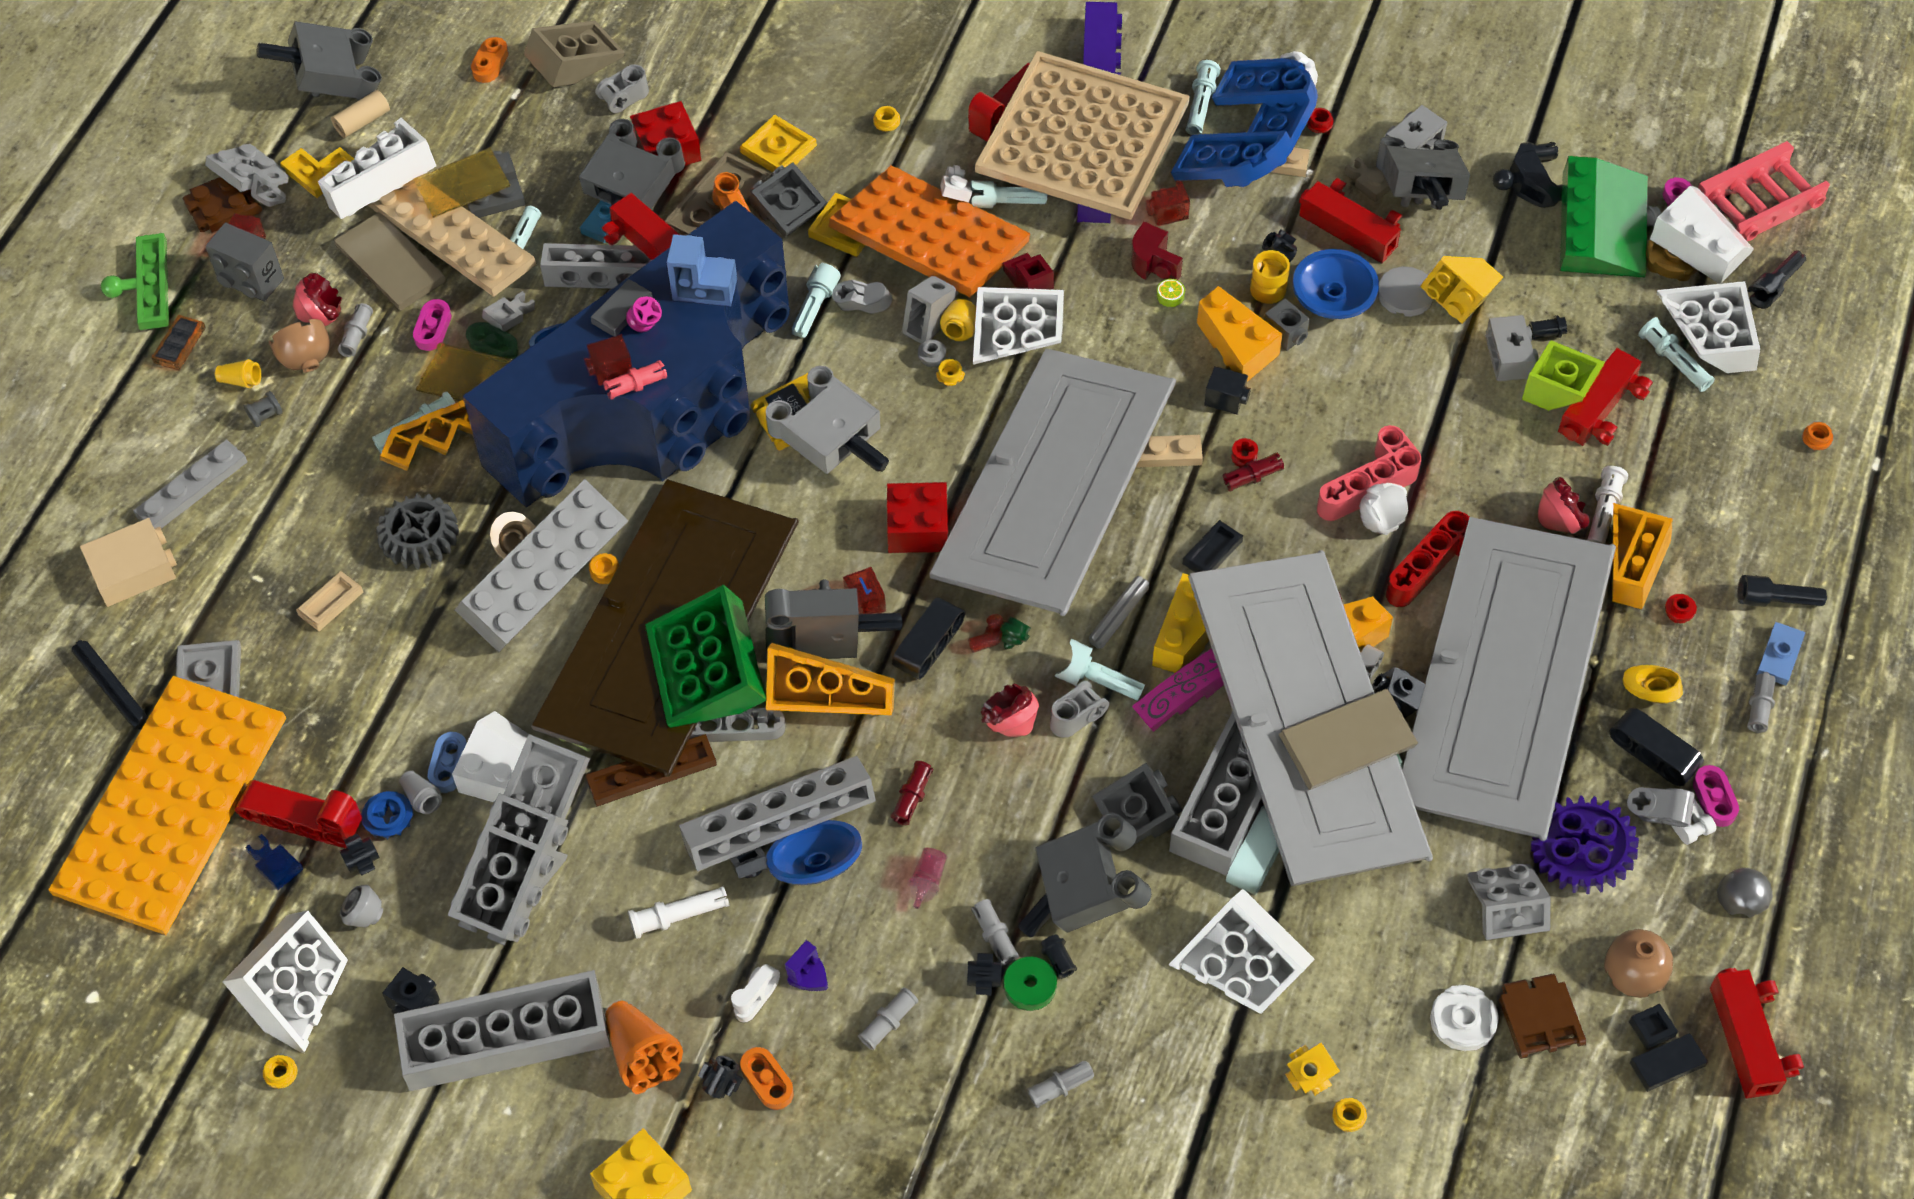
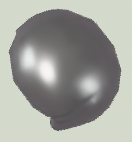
[1717,868,1773,918]

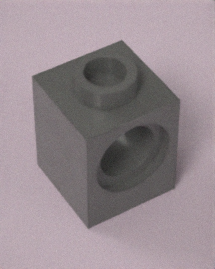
[1264,298,1310,351]

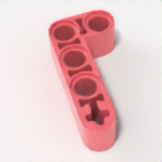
[1317,425,1421,521]

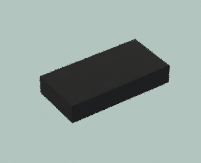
[1182,520,1243,573]
[1630,1033,1708,1092]

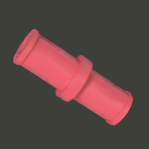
[603,360,667,400]

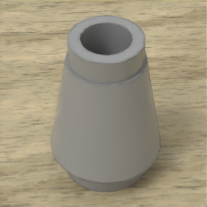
[399,771,442,814]

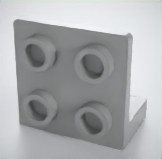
[1468,864,1551,940]

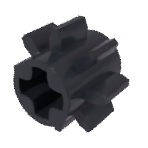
[1262,229,1297,262]
[339,833,380,876]
[967,953,1002,995]
[698,1056,743,1099]

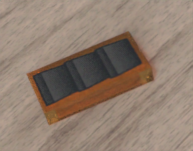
[151,315,206,371]

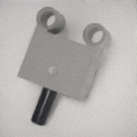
[766,365,889,474]

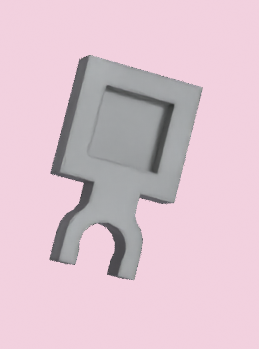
[482,291,535,334]

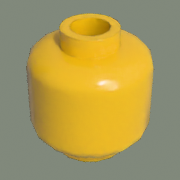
[940,299,976,342]

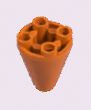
[605,1001,683,1094]

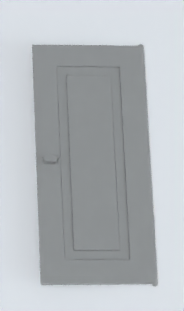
[930,348,1176,616]
[1402,517,1616,841]
[1188,550,1433,886]

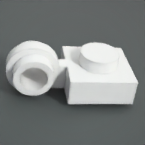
[940,165,972,203]

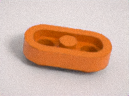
[471,37,509,83]
[740,1047,794,1110]

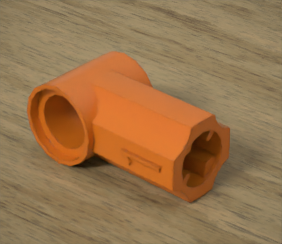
[712,172,750,212]

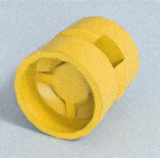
[1250,250,1290,304]

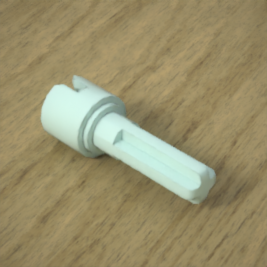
[969,180,1047,209]
[792,263,841,338]

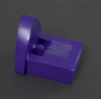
[785,940,828,991]

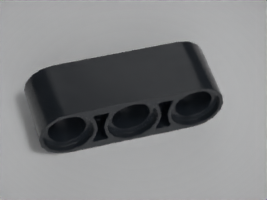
[892,597,966,680]
[1609,707,1704,787]

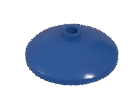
[1293,249,1379,319]
[766,820,862,885]

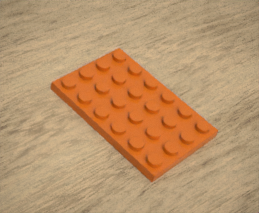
[829,165,1030,297]

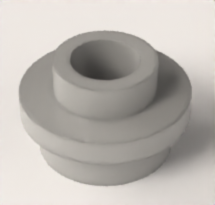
[918,340,946,367]

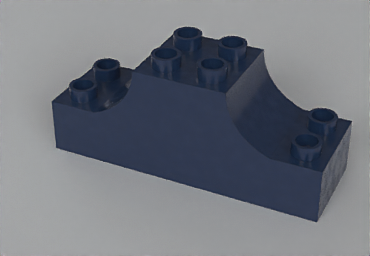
[463,200,790,508]

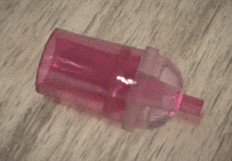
[907,848,947,909]

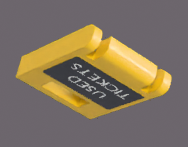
[750,373,810,450]

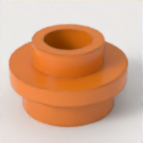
[1802,422,1833,450]

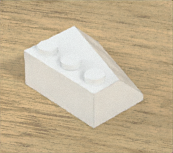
[1650,186,1753,284]
[1657,281,1760,373]
[973,287,1064,365]
[452,711,529,802]
[1168,889,1314,1014]
[222,911,348,1053]

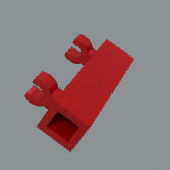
[1299,178,1402,264]
[602,193,680,260]
[1558,348,1653,446]
[1710,968,1804,1099]

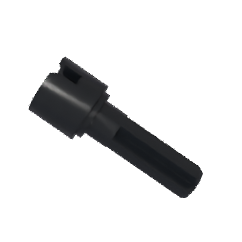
[1747,250,1806,309]
[1737,575,1828,607]

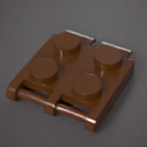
[182,177,262,233]
[1499,973,1586,1059]

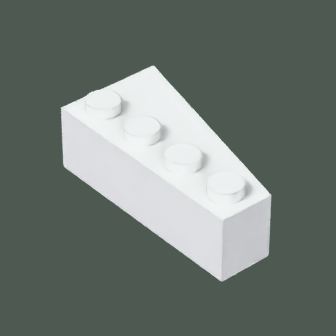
[318,118,436,219]

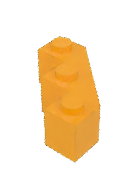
[380,400,473,471]

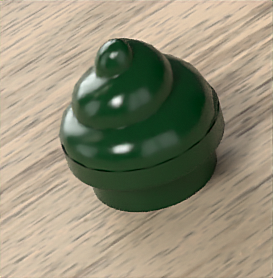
[1000,616,1031,649]

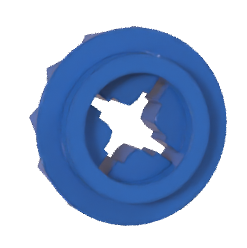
[361,791,414,840]

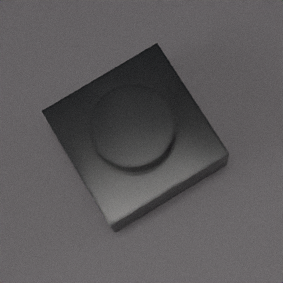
[730,847,768,879]
[1629,1004,1678,1050]

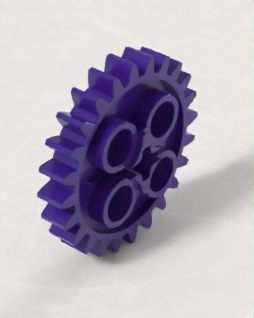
[1531,795,1639,894]

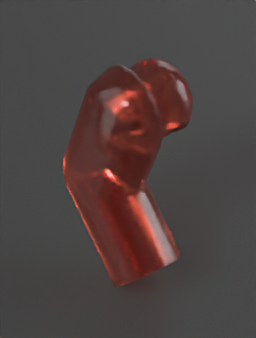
[968,614,1003,653]

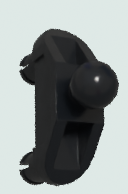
[1492,142,1562,208]

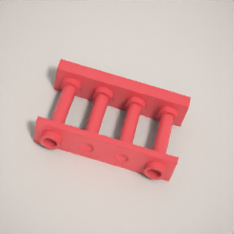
[1698,141,1830,241]

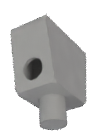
[902,276,959,343]

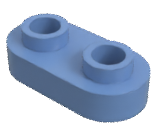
[427,732,467,793]

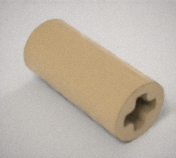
[331,90,390,138]

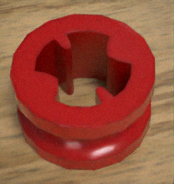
[1231,438,1258,468]

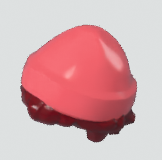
[293,273,342,326]
[1538,477,1590,534]
[981,683,1039,737]

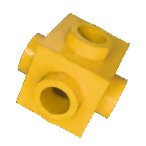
[1285,1042,1340,1096]

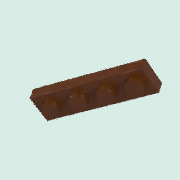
[585,734,717,807]

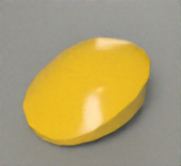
[1622,665,1683,704]

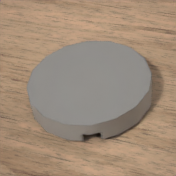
[1378,266,1433,317]

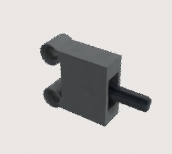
[256,21,382,100]
[1376,137,1470,210]
[765,579,902,659]

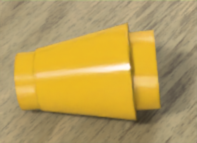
[215,359,261,388]

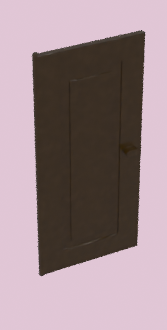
[531,479,799,777]

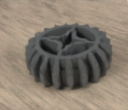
[376,493,459,570]

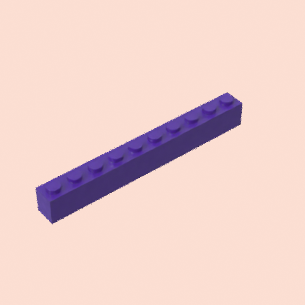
[1077,2,1122,223]

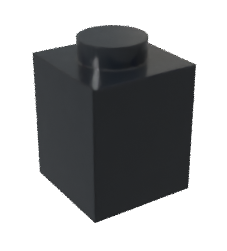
[1204,366,1251,415]

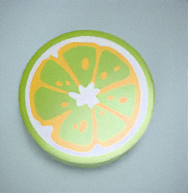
[1156,279,1185,307]

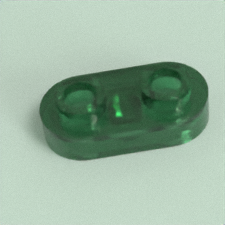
[466,322,519,363]

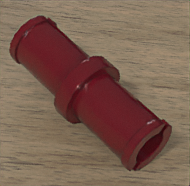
[1223,452,1284,492]
[890,761,934,826]

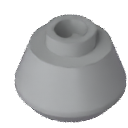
[340,885,383,928]

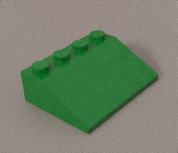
[1560,156,1648,278]
[645,585,767,728]

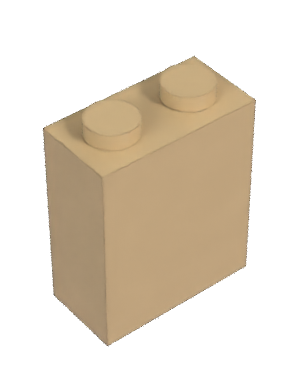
[80,518,177,607]

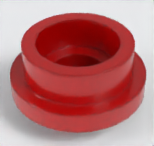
[1306,108,1334,133]
[1665,594,1697,623]

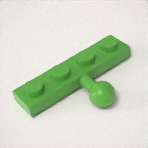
[101,233,169,330]

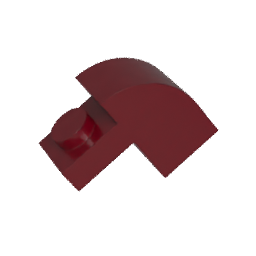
[1131,221,1183,280]
[1003,253,1054,290]

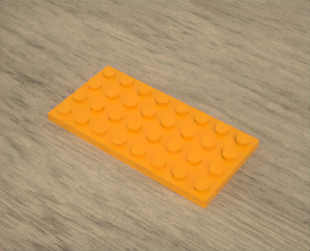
[48,676,286,935]

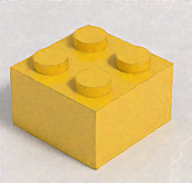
[590,1128,692,1199]

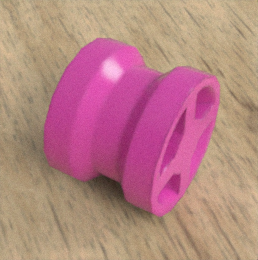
[626,296,662,332]

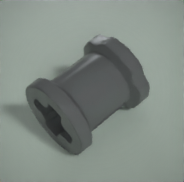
[243,391,283,427]

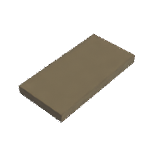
[664,152,771,236]
[334,212,446,311]
[1279,689,1418,790]

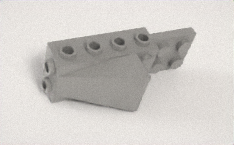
[448,734,590,945]

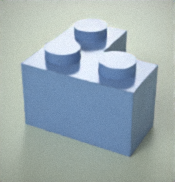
[667,234,737,306]

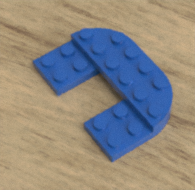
[1171,58,1318,187]

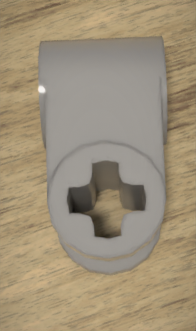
[595,64,649,113]
[1050,680,1109,738]
[1627,787,1695,827]

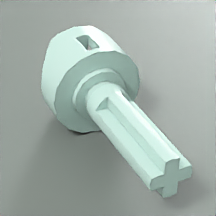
[1055,639,1145,701]

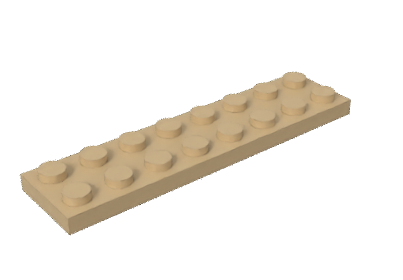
[367,177,537,297]

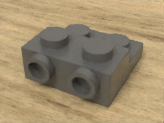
[455,151,526,218]
[748,162,827,237]
[1092,763,1183,851]

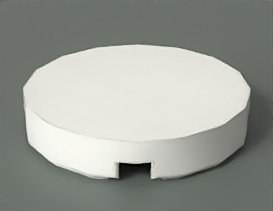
[1430,985,1499,1051]

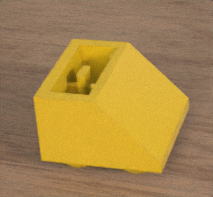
[1420,256,1503,324]

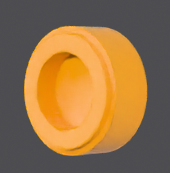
[589,553,619,584]

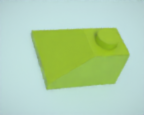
[1522,340,1605,411]

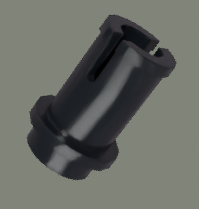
[1529,315,1567,340]
[1041,934,1077,979]

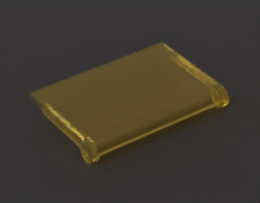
[413,148,510,218]
[416,342,514,401]

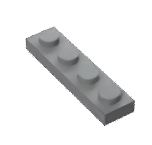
[133,439,248,529]

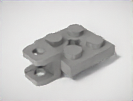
[205,144,289,206]

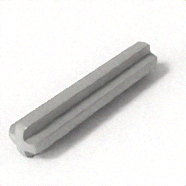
[1089,576,1149,649]

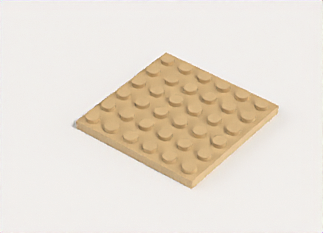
[975,51,1190,220]

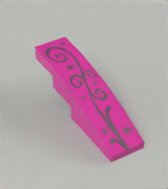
[1132,649,1224,732]

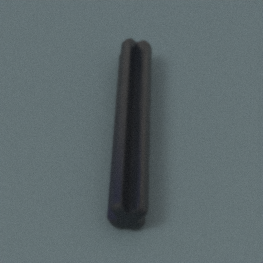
[71,640,148,730]

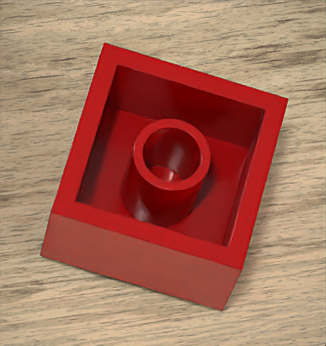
[630,101,702,166]
[887,482,948,553]

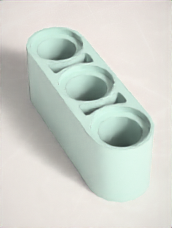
[1226,805,1279,895]

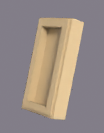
[296,571,364,631]

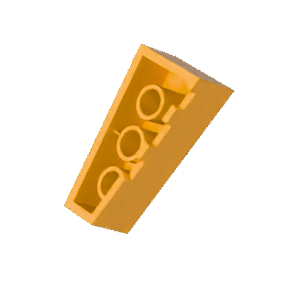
[766,643,895,715]

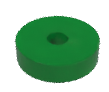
[1004,957,1057,1011]

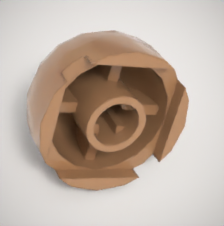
[269,319,330,373]
[1604,929,1674,998]

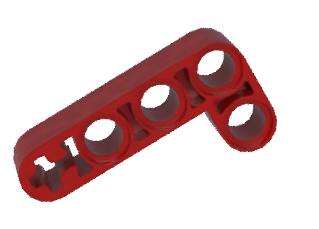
[968,63,1030,142]
[1386,511,1470,607]
[235,780,362,848]

